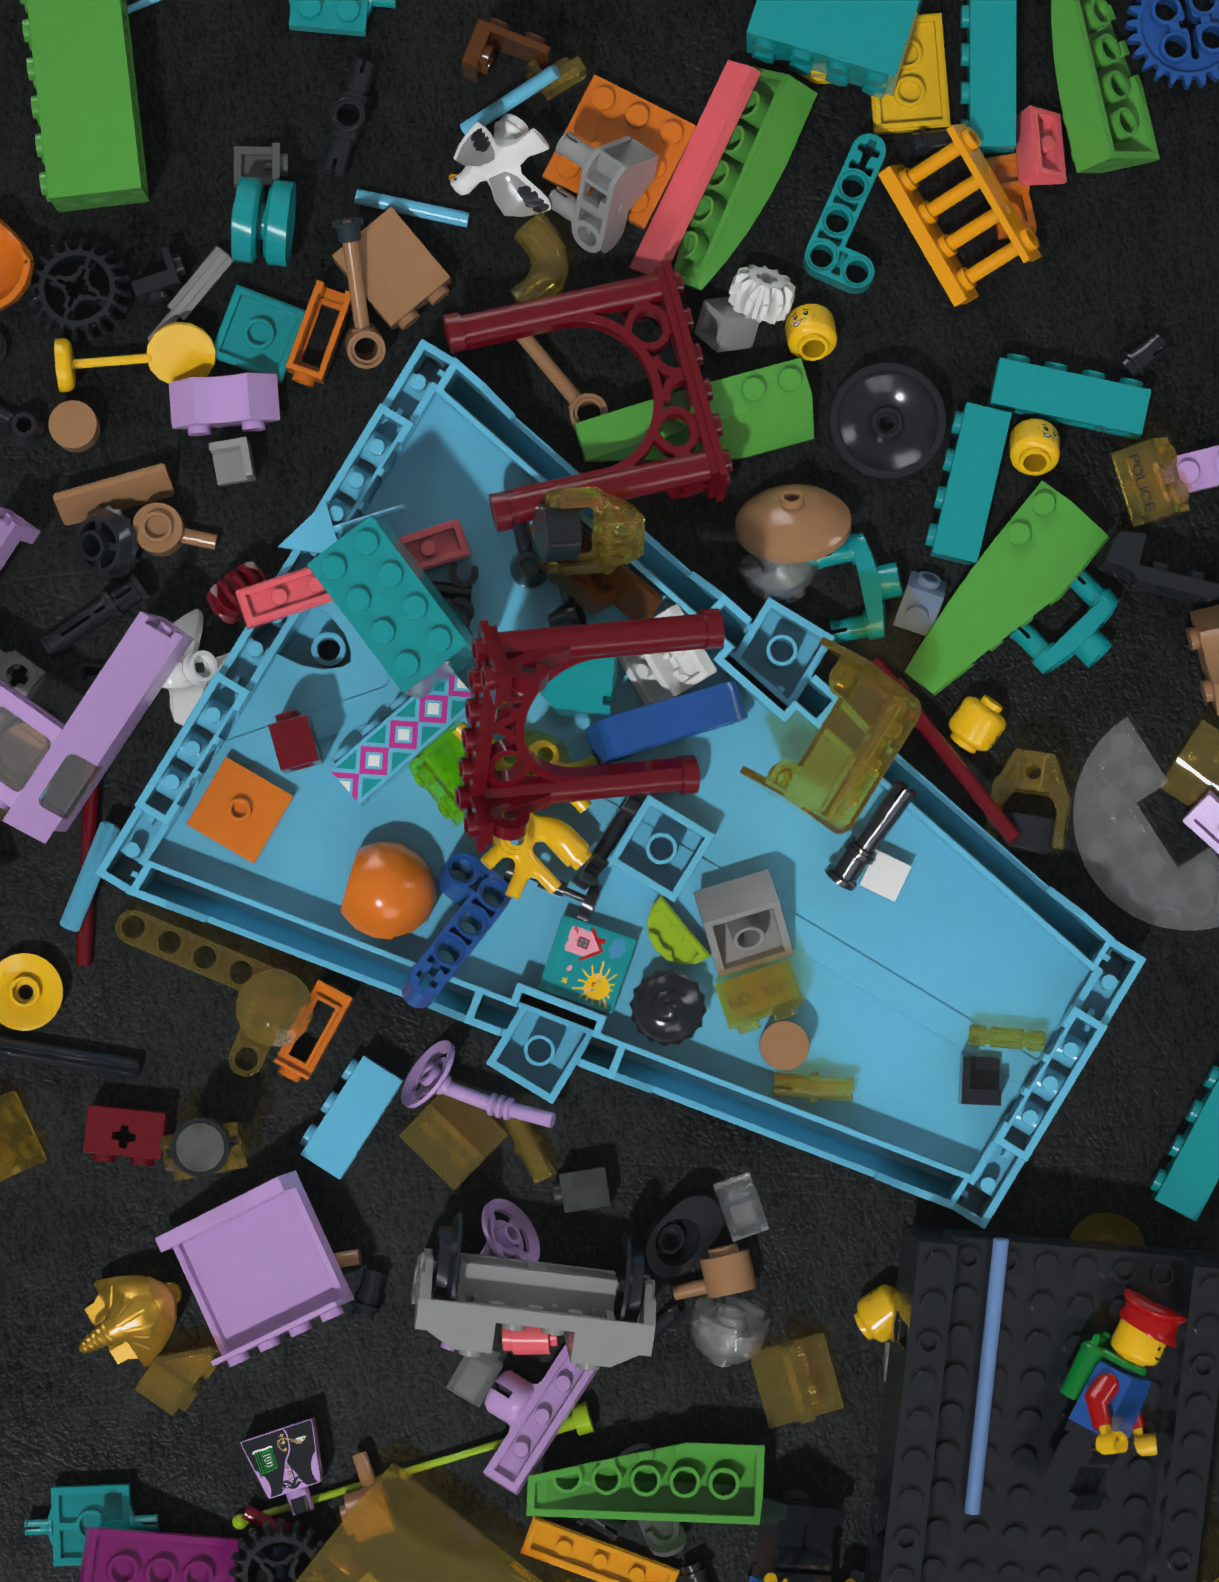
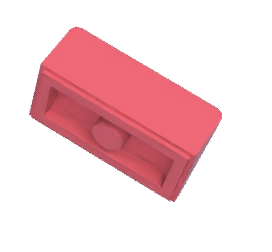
[1016,105,1067,185]

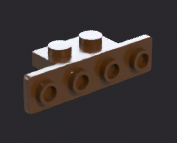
[529,522,663,620]

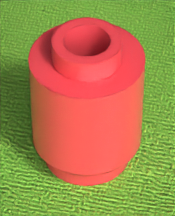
[502,1326,559,1355]

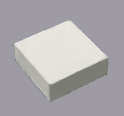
[859,850,912,902]

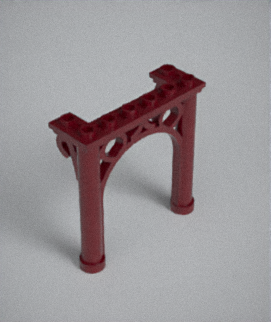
[442,260,733,533]
[455,608,724,853]

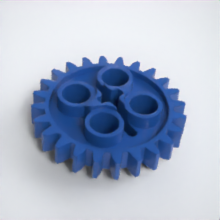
[1125,0,1219,90]

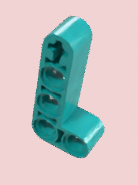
[803,133,886,294]

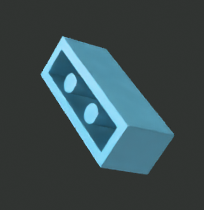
[300,1055,404,1180]

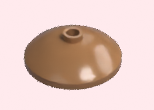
[735,484,851,563]

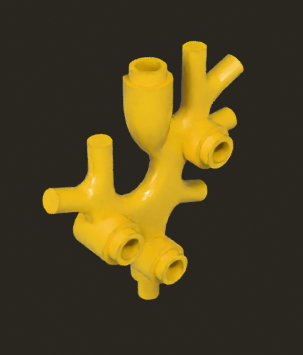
[453,721,598,900]

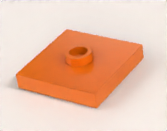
[186,757,294,864]

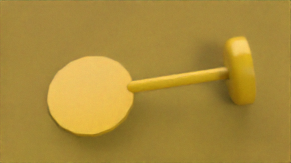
[54,322,216,393]

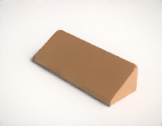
[53,463,175,526]

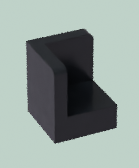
[958,1056,1001,1106]

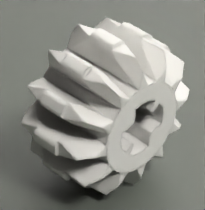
[728,264,796,324]

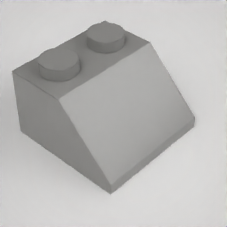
[693,869,793,977]

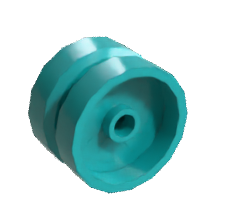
[231,176,296,267]

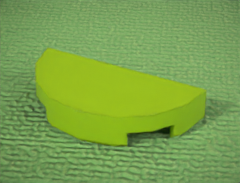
[647,896,711,965]

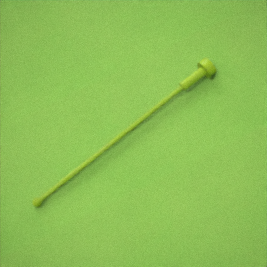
[232,1402,594,1530]

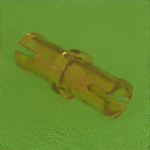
[772,1071,854,1103]
[501,1117,557,1185]

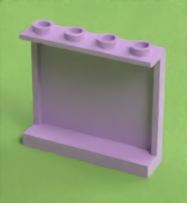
[155,1170,354,1367]

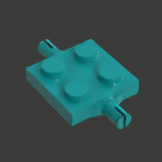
[288,0,397,37]
[24,1483,159,1567]

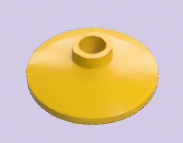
[0,953,63,1031]

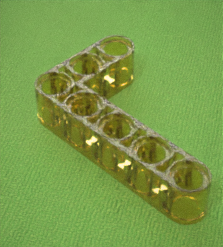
[115,910,296,1077]

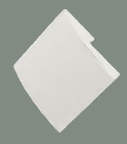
[617,604,717,706]

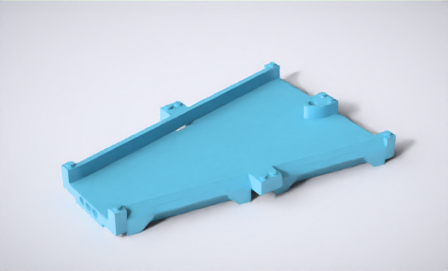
[95,339,1146,1229]

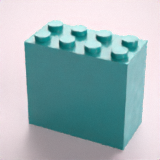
[747,0,923,98]
[306,515,474,699]

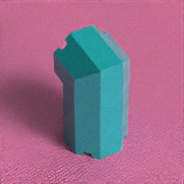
[539,657,618,719]

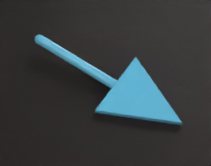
[278,501,406,554]

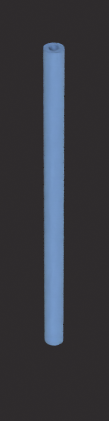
[964,1238,1009,1515]

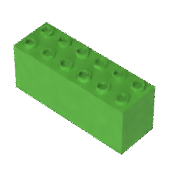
[20,0,150,212]

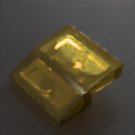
[1158,720,1219,808]

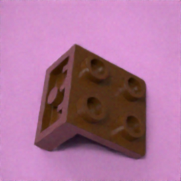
[461,18,551,83]

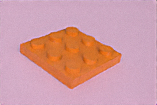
[542,74,696,230]

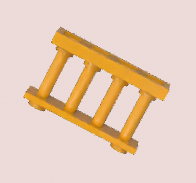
[878,123,1042,307]

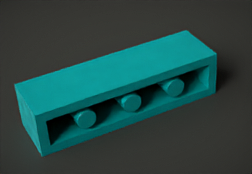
[960,0,1017,154]
[987,354,1151,440]
[925,402,1012,566]
[1149,1065,1219,1222]

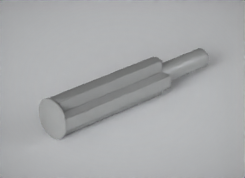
[148,246,233,341]

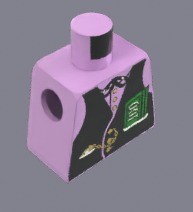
[240,1417,324,1515]

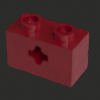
[268,710,324,774]
[83,1104,169,1166]

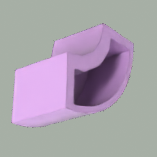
[169,373,280,436]

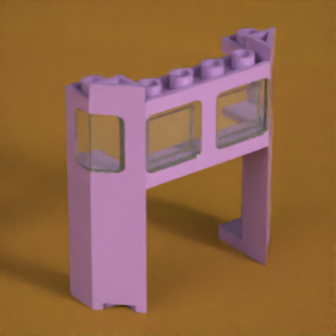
[0,507,194,844]

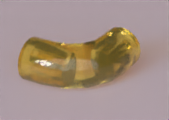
[509,213,569,303]

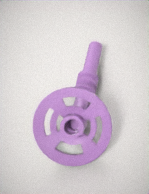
[401,1040,556,1128]
[440,1198,540,1352]

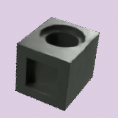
[552,1165,611,1213]

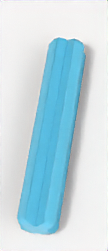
[60,821,120,932]

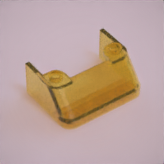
[740,637,921,834]

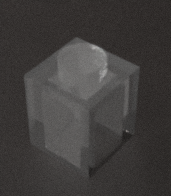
[446,1349,504,1407]

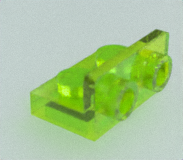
[408,728,464,826]

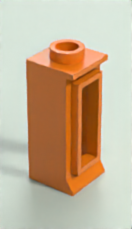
[286,280,352,387]
[273,979,354,1083]

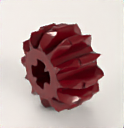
[206,562,270,624]

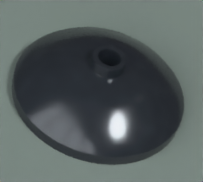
[830,363,946,479]

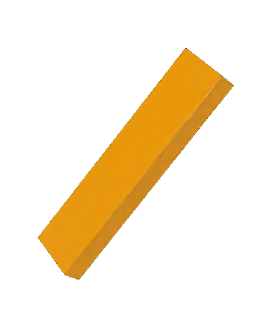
[520,1516,680,1582]

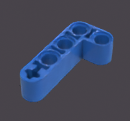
[585,680,748,765]
[402,852,511,1008]

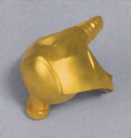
[79,1275,182,1367]

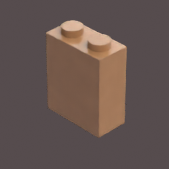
[332,207,452,332]

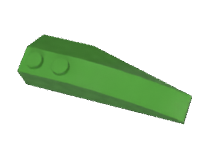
[1051,0,1160,173]
[673,66,818,290]
[574,358,814,462]
[904,481,1109,695]
[526,1442,765,1525]

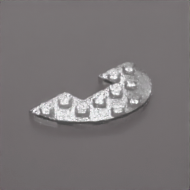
[1073,717,1219,931]

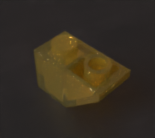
[134,1344,219,1416]

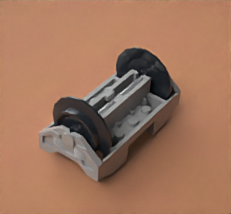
[411,1211,656,1371]

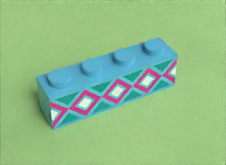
[329,674,471,806]

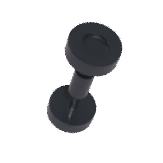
[503,859,604,922]

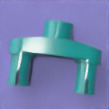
[816,532,904,645]
[1010,568,1120,674]

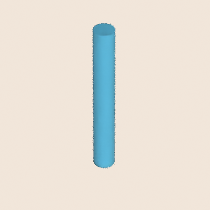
[460,64,561,135]
[354,189,470,228]

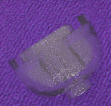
[738,553,817,603]
[690,1296,771,1367]

